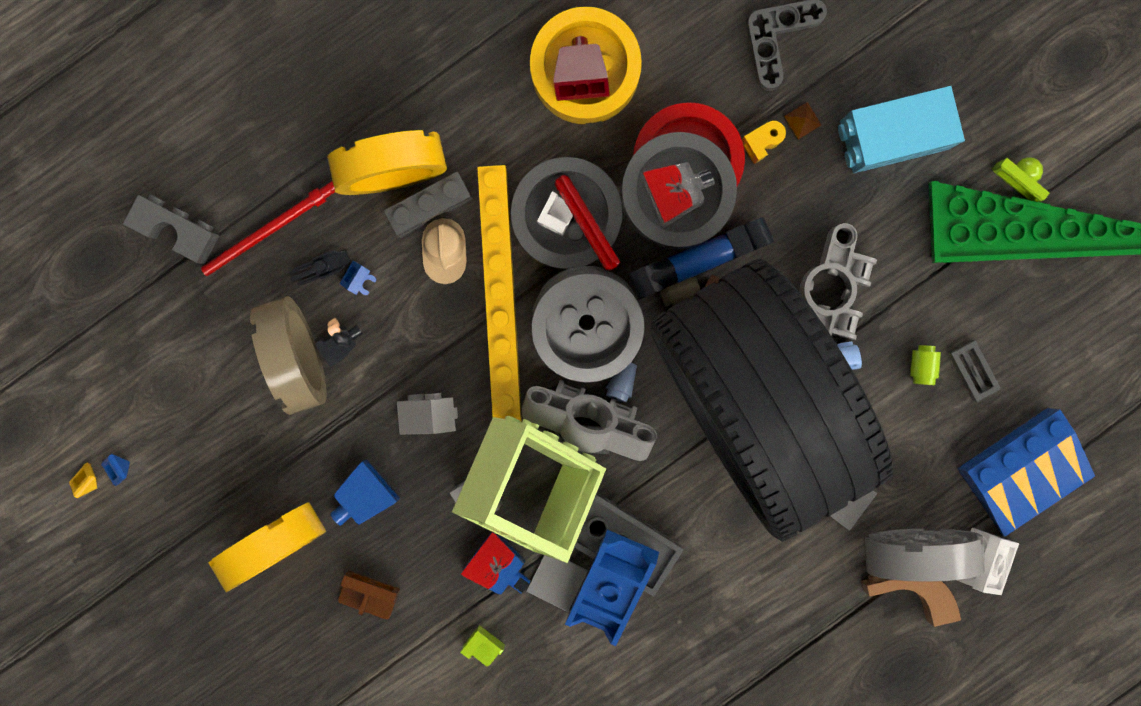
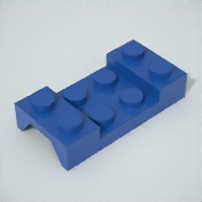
[565,530,659,646]

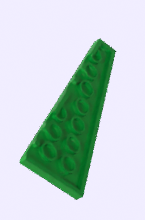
[929,181,1141,263]

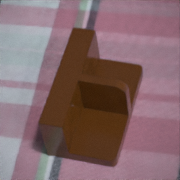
[338,571,400,620]

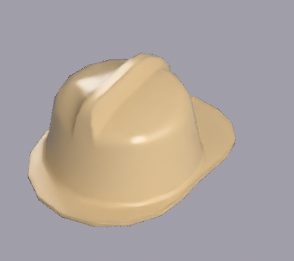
[422,218,467,284]

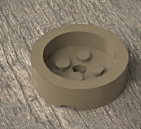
[250,296,327,415]

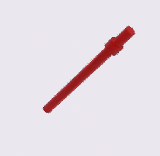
[201,181,335,276]

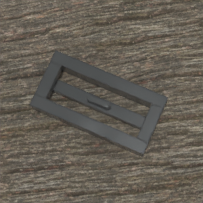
[948,341,1001,402]

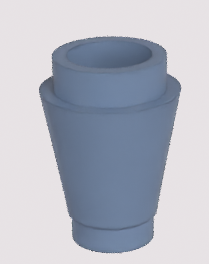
[606,363,637,403]

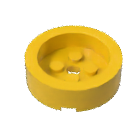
[530,7,642,124]
[327,130,447,195]
[208,502,326,592]

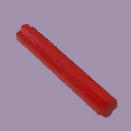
[554,175,620,270]

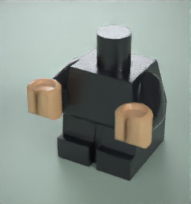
[315,318,363,367]

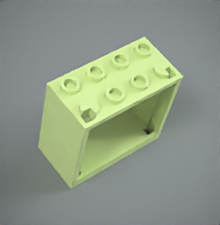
[452,416,606,563]

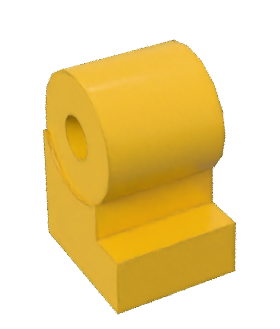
[742,121,786,164]

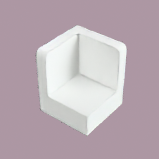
[537,191,573,236]

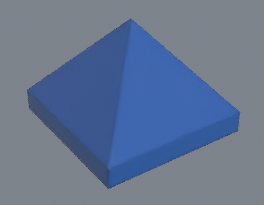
[101,454,130,486]

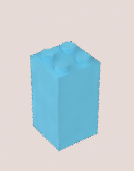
[838,86,965,174]

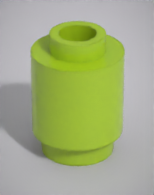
[910,345,941,385]

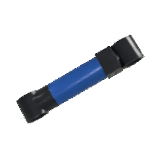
[628,217,774,300]

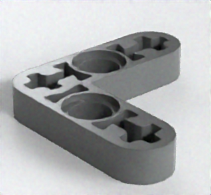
[747,0,827,91]

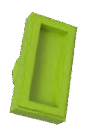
[992,157,1050,202]

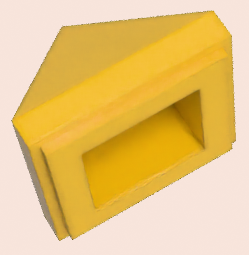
[69,462,97,498]

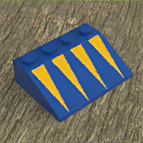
[957,408,1095,537]

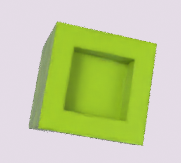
[460,625,505,666]

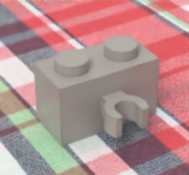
[397,393,458,435]

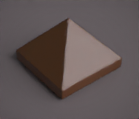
[784,102,821,140]

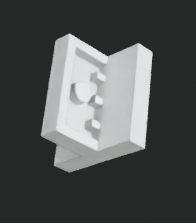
[957,528,1019,595]

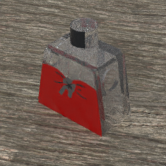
[642,162,715,228]

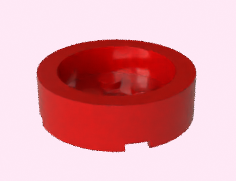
[632,103,745,186]

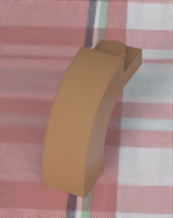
[861,575,961,627]

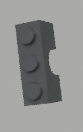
[384,171,473,238]
[123,194,219,265]

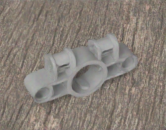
[799,223,877,340]
[521,380,657,461]

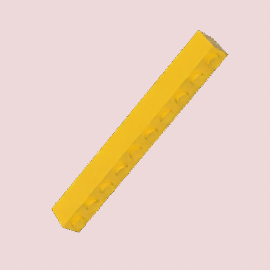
[478,165,522,422]

